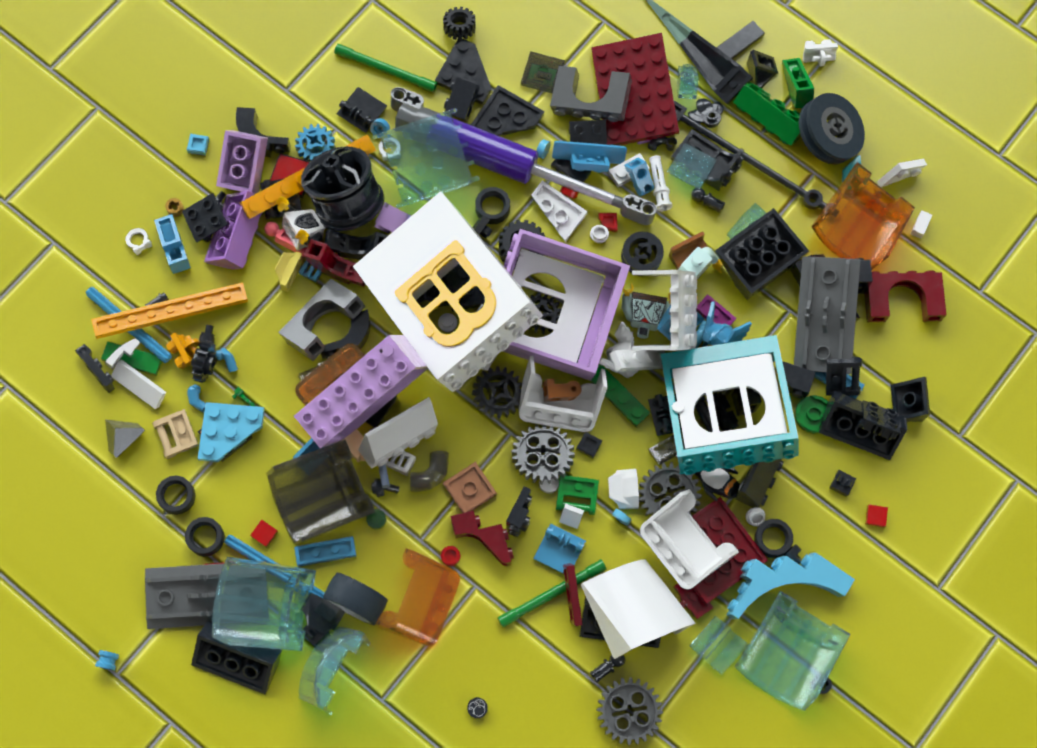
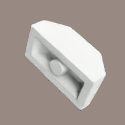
[608,469,639,510]

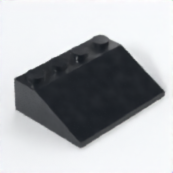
[715,208,809,300]

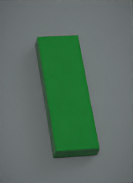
[101,341,162,376]

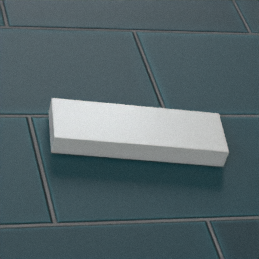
[111,360,166,409]

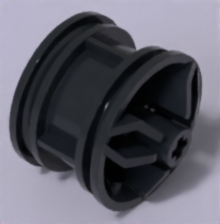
[301,146,385,231]

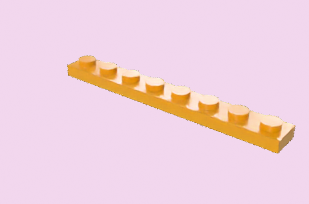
[240,134,376,219]
[91,282,248,339]

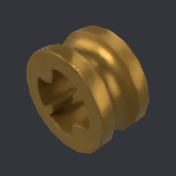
[165,198,184,217]

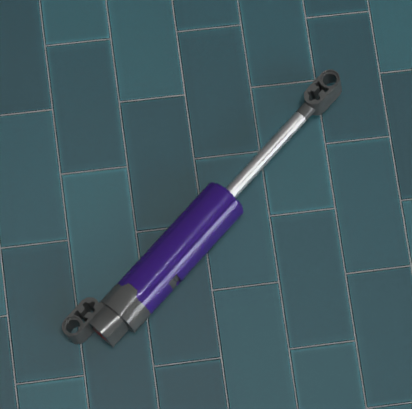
[390,87,657,225]

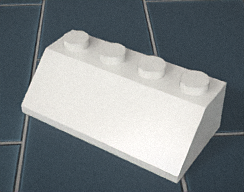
[358,397,438,469]

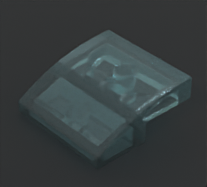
[690,616,748,675]

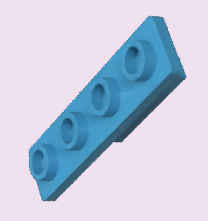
[552,141,627,173]

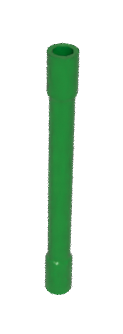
[334,43,437,93]
[497,559,607,628]

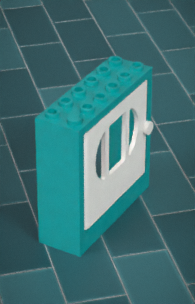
[660,335,799,475]

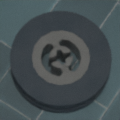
[799,93,865,164]

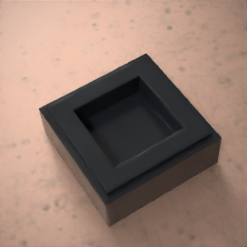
[576,432,602,458]

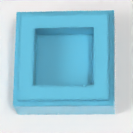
[187,134,209,156]

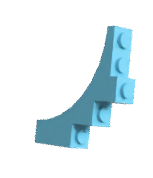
[726,553,855,619]

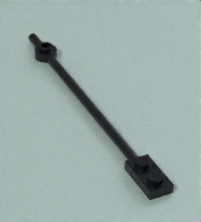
[674,100,838,217]

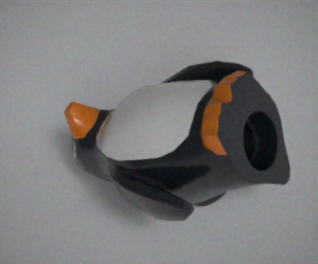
[694,468,740,501]

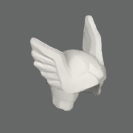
[599,322,639,378]

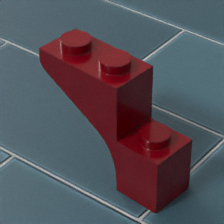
[451,510,514,566]

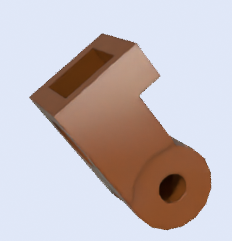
[542,379,582,402]

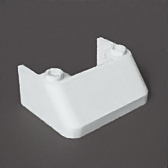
[519,356,607,432]

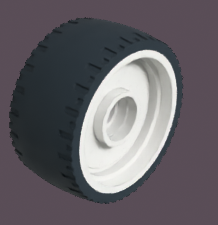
[323,572,388,625]

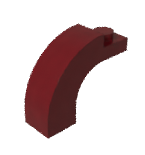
[303,239,366,287]

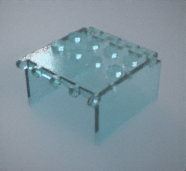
[372,108,480,208]

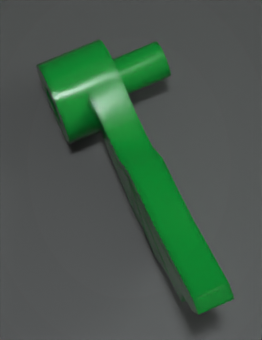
[232,387,256,406]

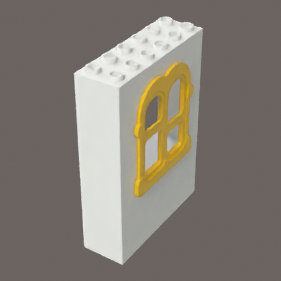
[353,191,543,392]

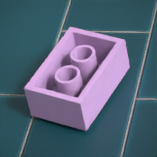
[216,130,268,194]

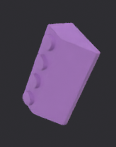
[204,191,263,270]

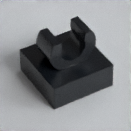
[472,216,493,238]
[829,470,856,497]
[300,625,329,647]

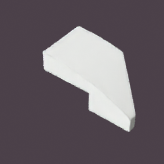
[106,339,140,369]

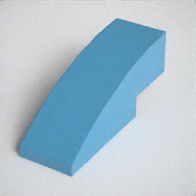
[154,214,191,274]

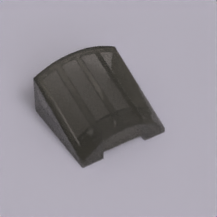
[266,439,375,546]

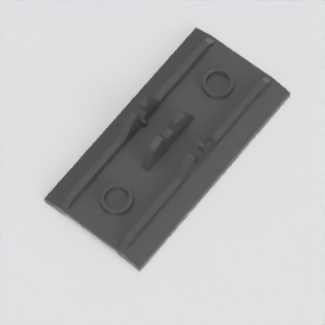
[794,257,861,374]
[145,561,269,629]

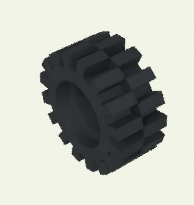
[443,7,476,40]

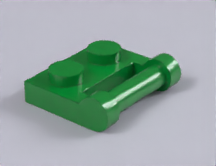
[556,475,599,515]

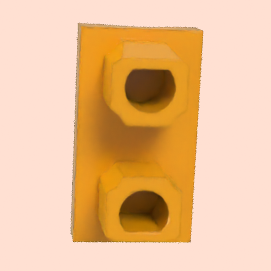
[166,332,200,369]

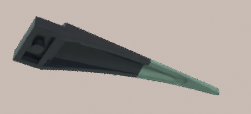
[646,0,753,105]

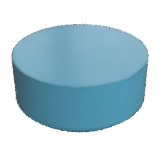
[536,139,551,159]
[612,508,632,526]

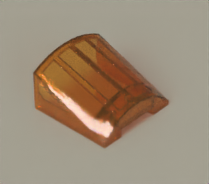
[811,162,915,269]

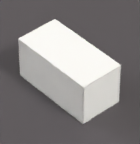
[910,210,932,239]

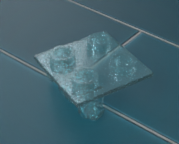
[667,143,717,189]

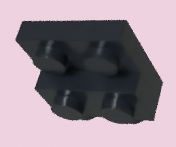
[506,486,532,538]

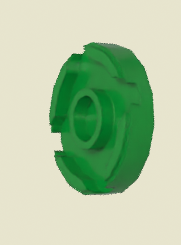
[794,395,828,434]

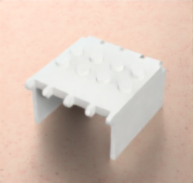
[632,270,697,351]

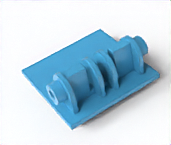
[533,524,586,574]

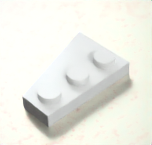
[532,180,587,243]

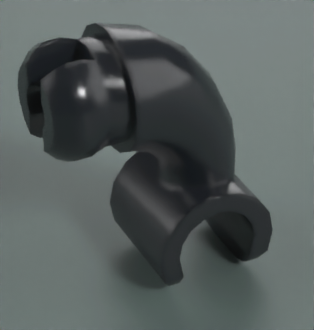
[648,137,677,151]

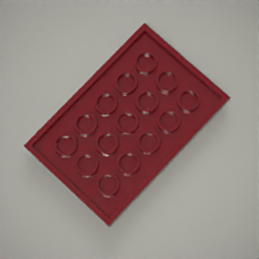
[591,33,680,146]

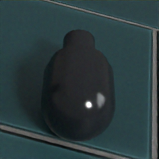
[198,325,215,347]

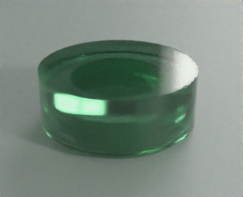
[366,509,386,530]

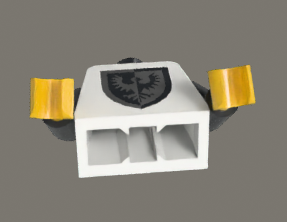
[275,196,326,250]

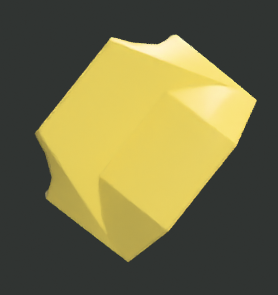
[275,251,304,292]

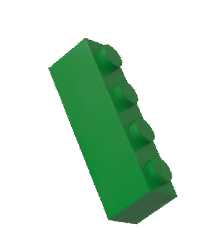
[733,82,801,146]

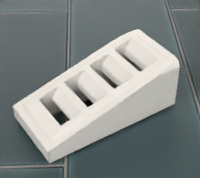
[386,451,416,476]

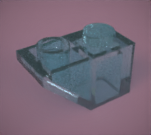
[677,64,699,99]

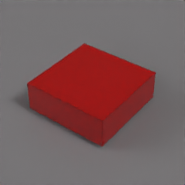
[865,504,888,528]
[250,520,278,548]

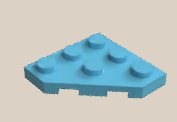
[198,402,265,462]

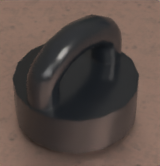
[783,544,802,564]

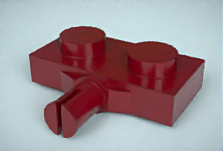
[674,583,714,620]

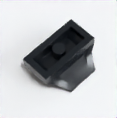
[300,592,345,635]

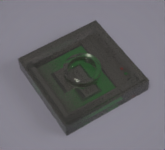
[521,51,565,94]

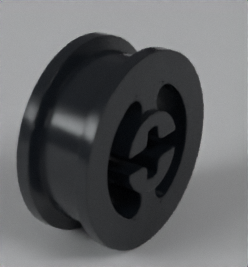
[621,232,664,276]

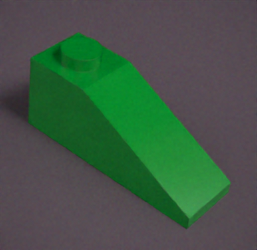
[782,58,815,109]

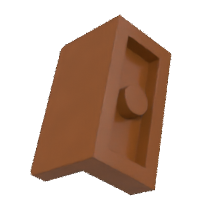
[669,231,708,270]

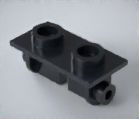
[706,392,739,432]

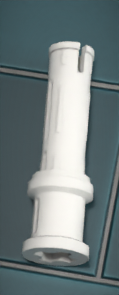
[649,155,673,211]

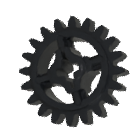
[471,366,522,419]

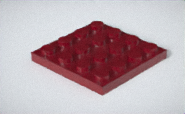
[692,496,768,605]

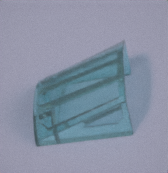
[212,557,316,651]
[735,591,850,711]
[299,626,370,716]

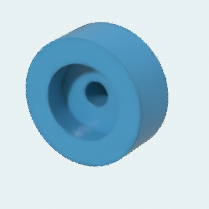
[370,118,390,138]

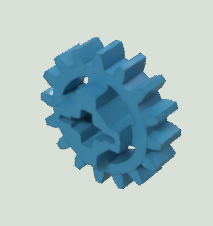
[295,124,335,161]

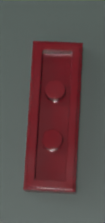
[563,563,582,626]

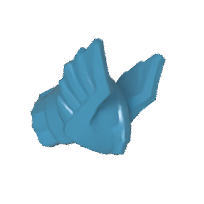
[702,301,752,347]

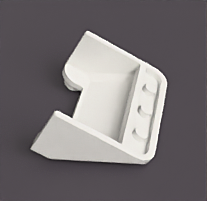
[640,489,739,589]

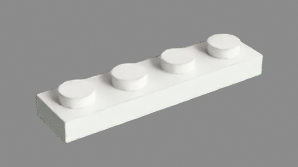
[610,350,665,371]

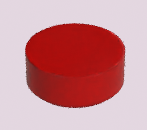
[560,186,579,199]
[441,546,461,567]

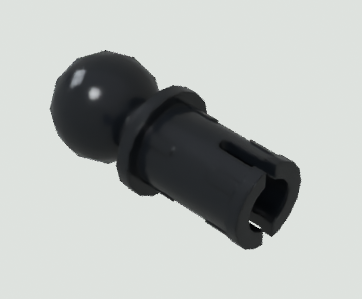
[691,187,725,213]
[590,654,626,683]

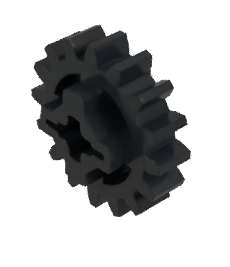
[528,293,562,334]
[191,340,217,383]

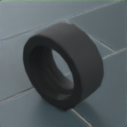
[475,187,510,224]
[156,475,196,515]
[185,517,225,557]
[754,519,793,558]

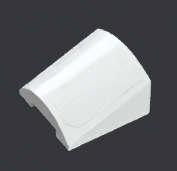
[581,559,696,659]

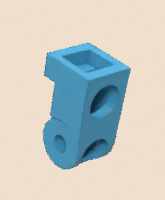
[624,158,654,197]

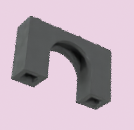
[550,66,632,122]
[278,279,366,361]

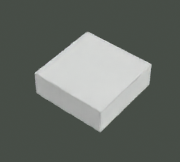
[559,504,584,529]

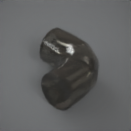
[410,451,449,492]

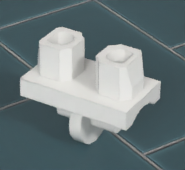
[802,39,838,66]

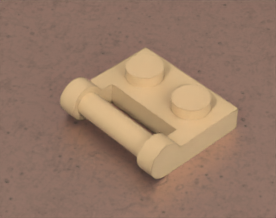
[152,409,199,459]

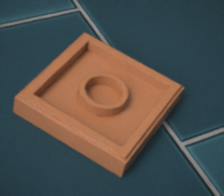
[443,462,497,513]

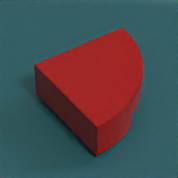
[598,213,618,232]

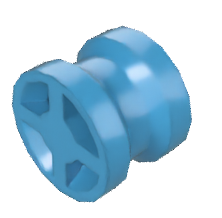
[95,650,119,671]

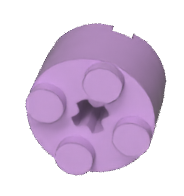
[374,202,411,234]

